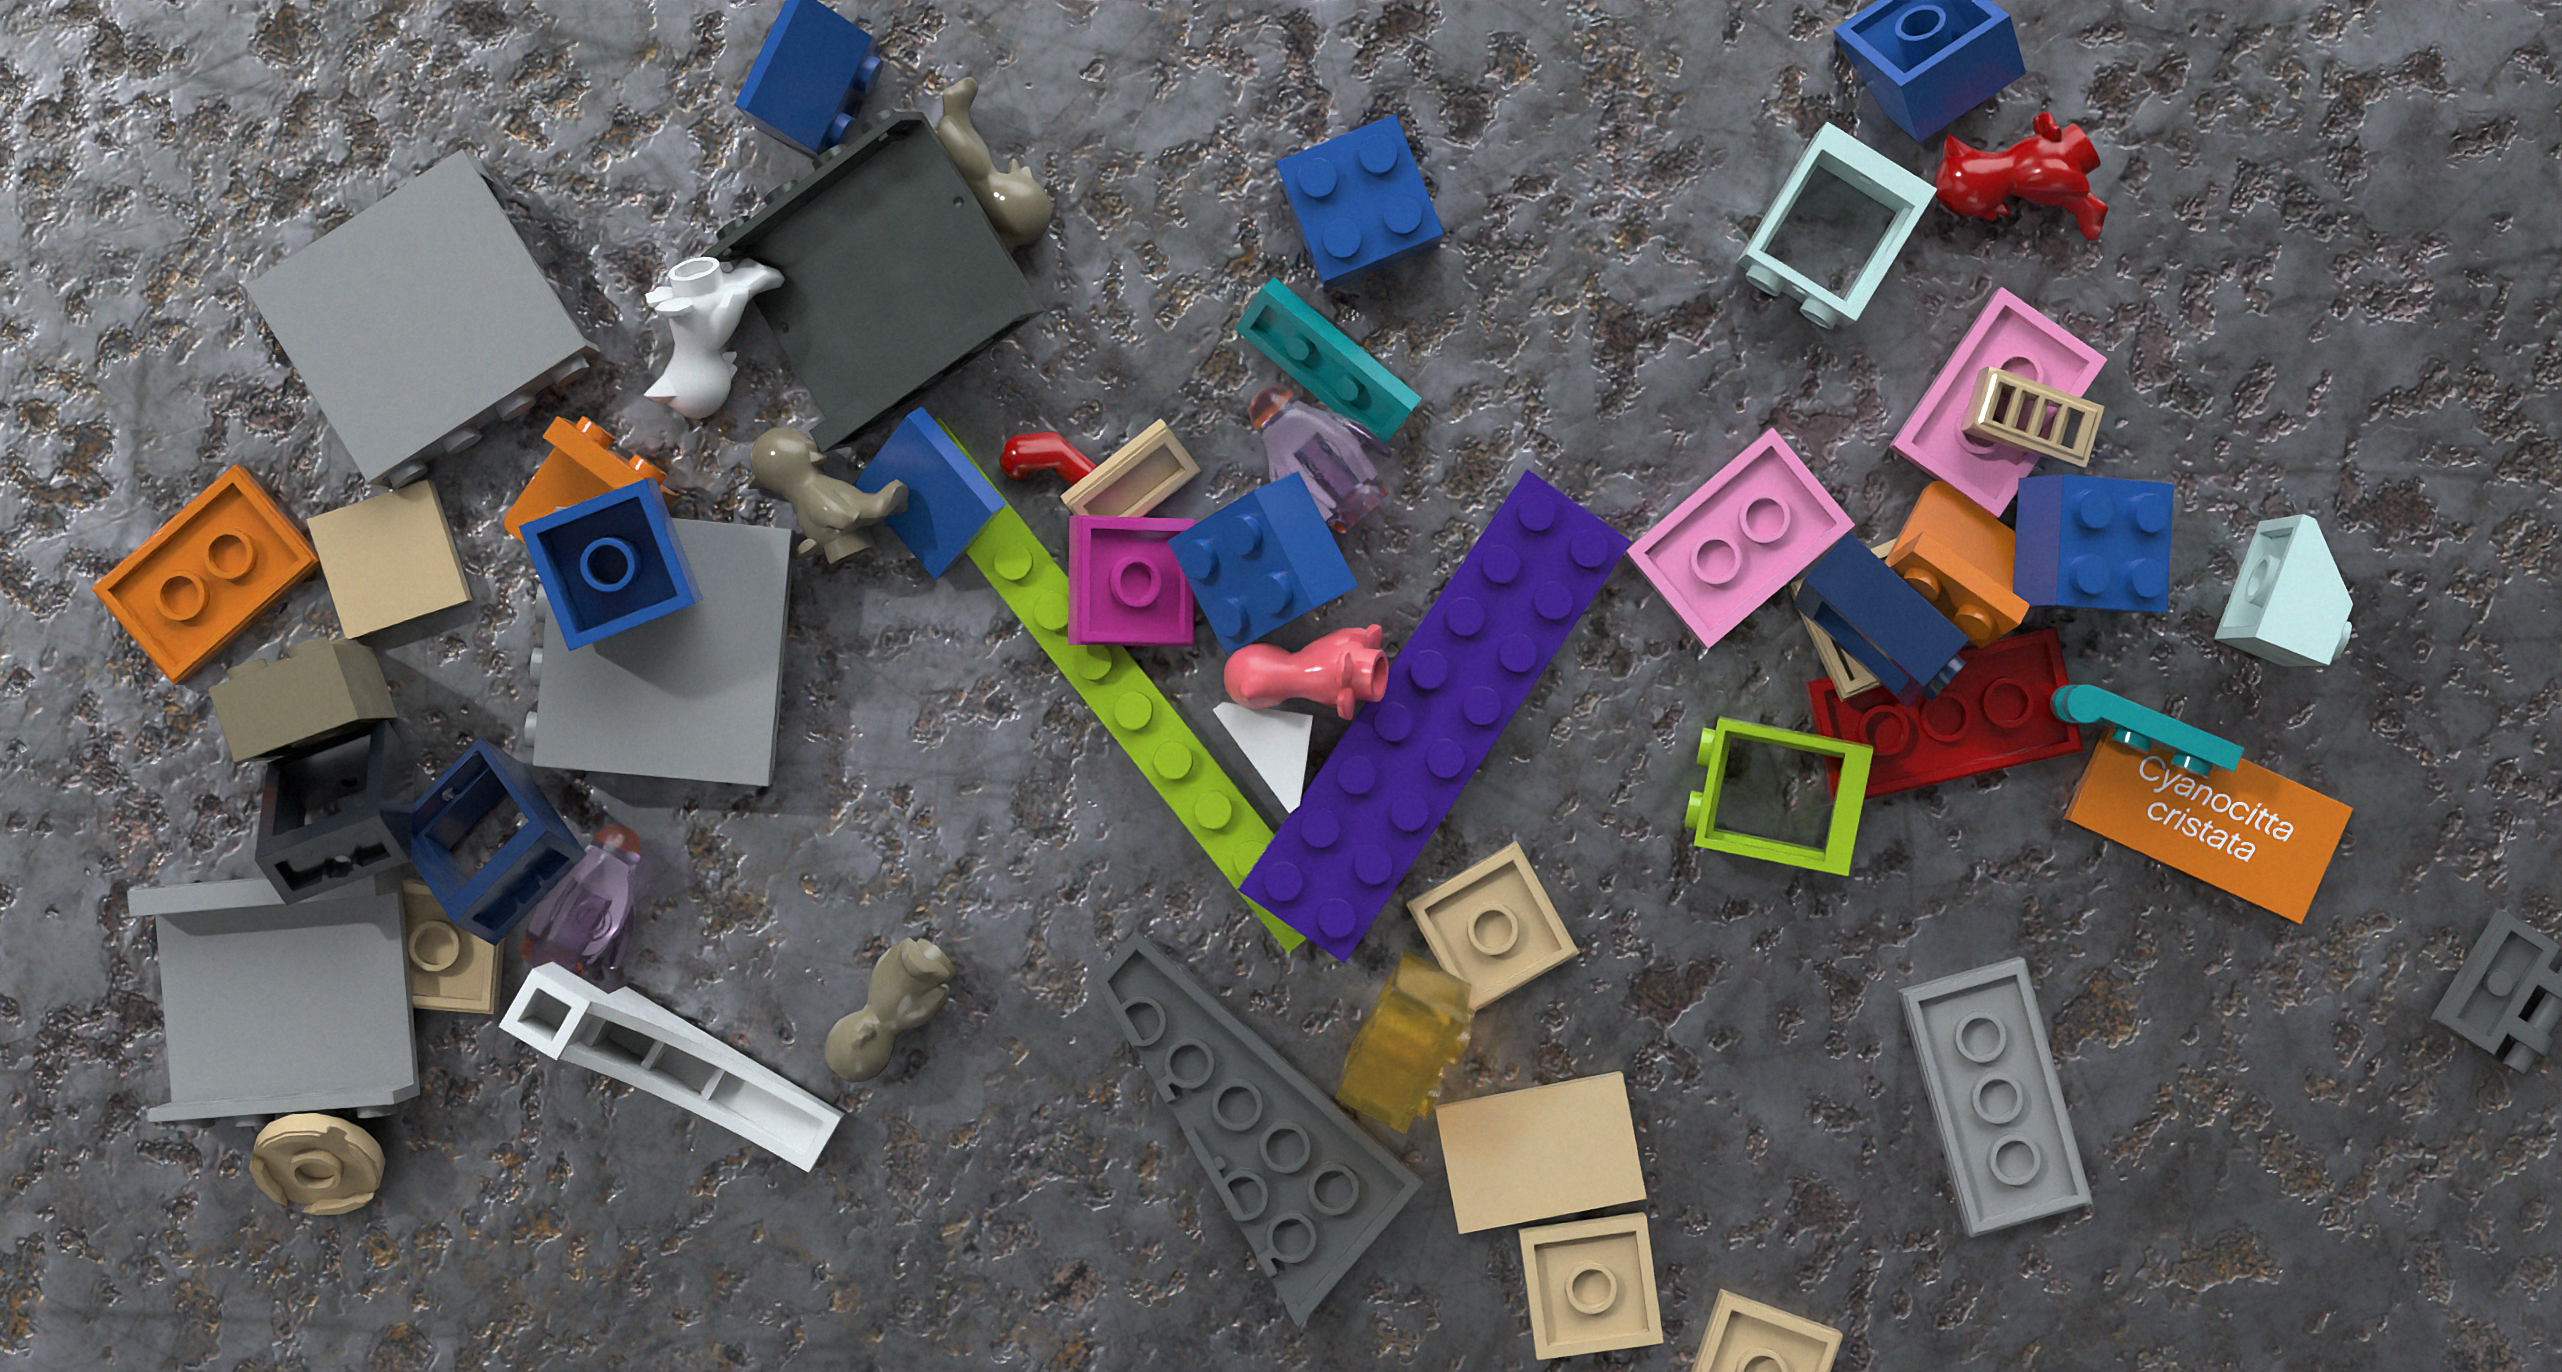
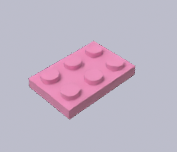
[1889,287,2107,518]
[1624,427,1855,649]

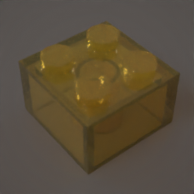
[1335,949,1476,1134]

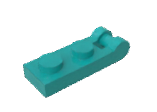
[2050,684,2244,778]

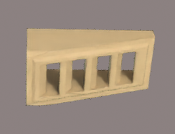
[1960,366,2105,469]

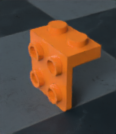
[504,416,679,544]
[1884,481,2030,649]

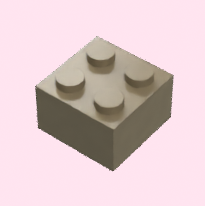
[208,637,398,763]

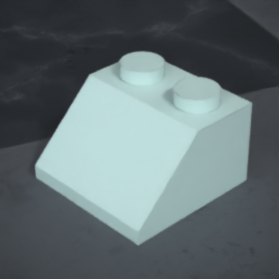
[2214,514,2353,667]

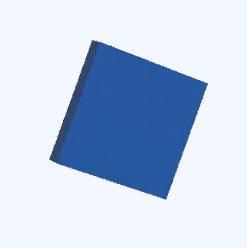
[853,406,1006,580]

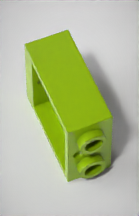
[1684,716,1873,876]

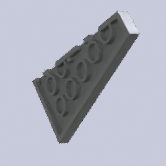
[1093,929,1424,1328]

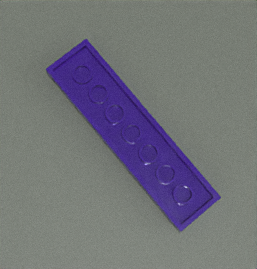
[1237,469,1632,963]

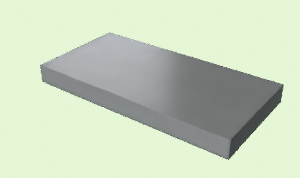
[1897,956,2093,1238]

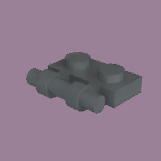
[2430,911,2562,1076]

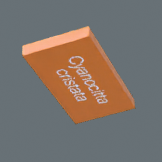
[2063,726,2354,924]

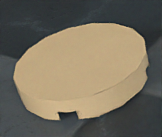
[249,1113,386,1215]

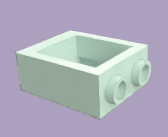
[1736,122,1937,330]

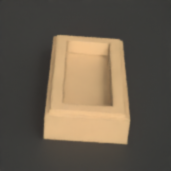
[1060,418,1202,517]

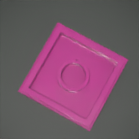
[1068,515,1196,647]

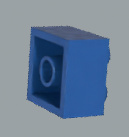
[1276,114,1444,292]
[1167,471,1358,655]
[2013,474,2174,613]
[519,478,704,651]

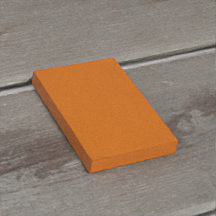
[91,464,321,685]

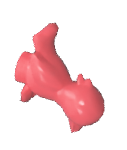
[1224,624,1389,720]

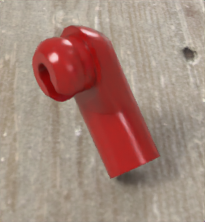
[999,432,1098,486]

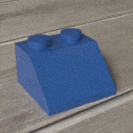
[734,0,883,159]
[1833,0,2026,143]

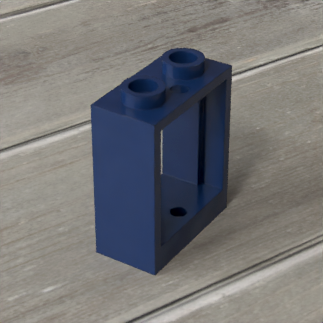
[1793,532,1969,708]
[410,737,587,946]

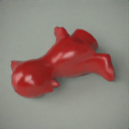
[1934,111,2108,241]

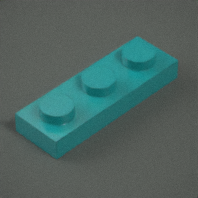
[1234,277,1422,450]

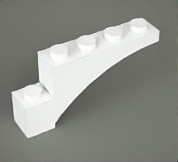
[499,962,845,1173]

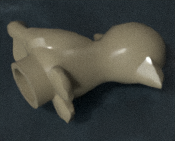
[934,77,1052,255]
[748,428,909,565]
[824,937,957,1083]

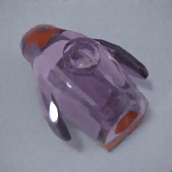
[1248,385,1393,535]
[519,824,642,978]

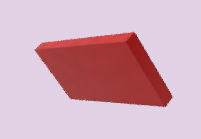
[1804,627,2084,806]

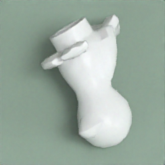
[644,257,785,419]

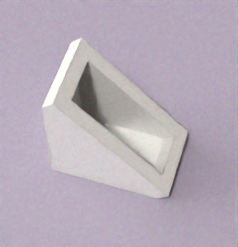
[1213,702,1313,813]

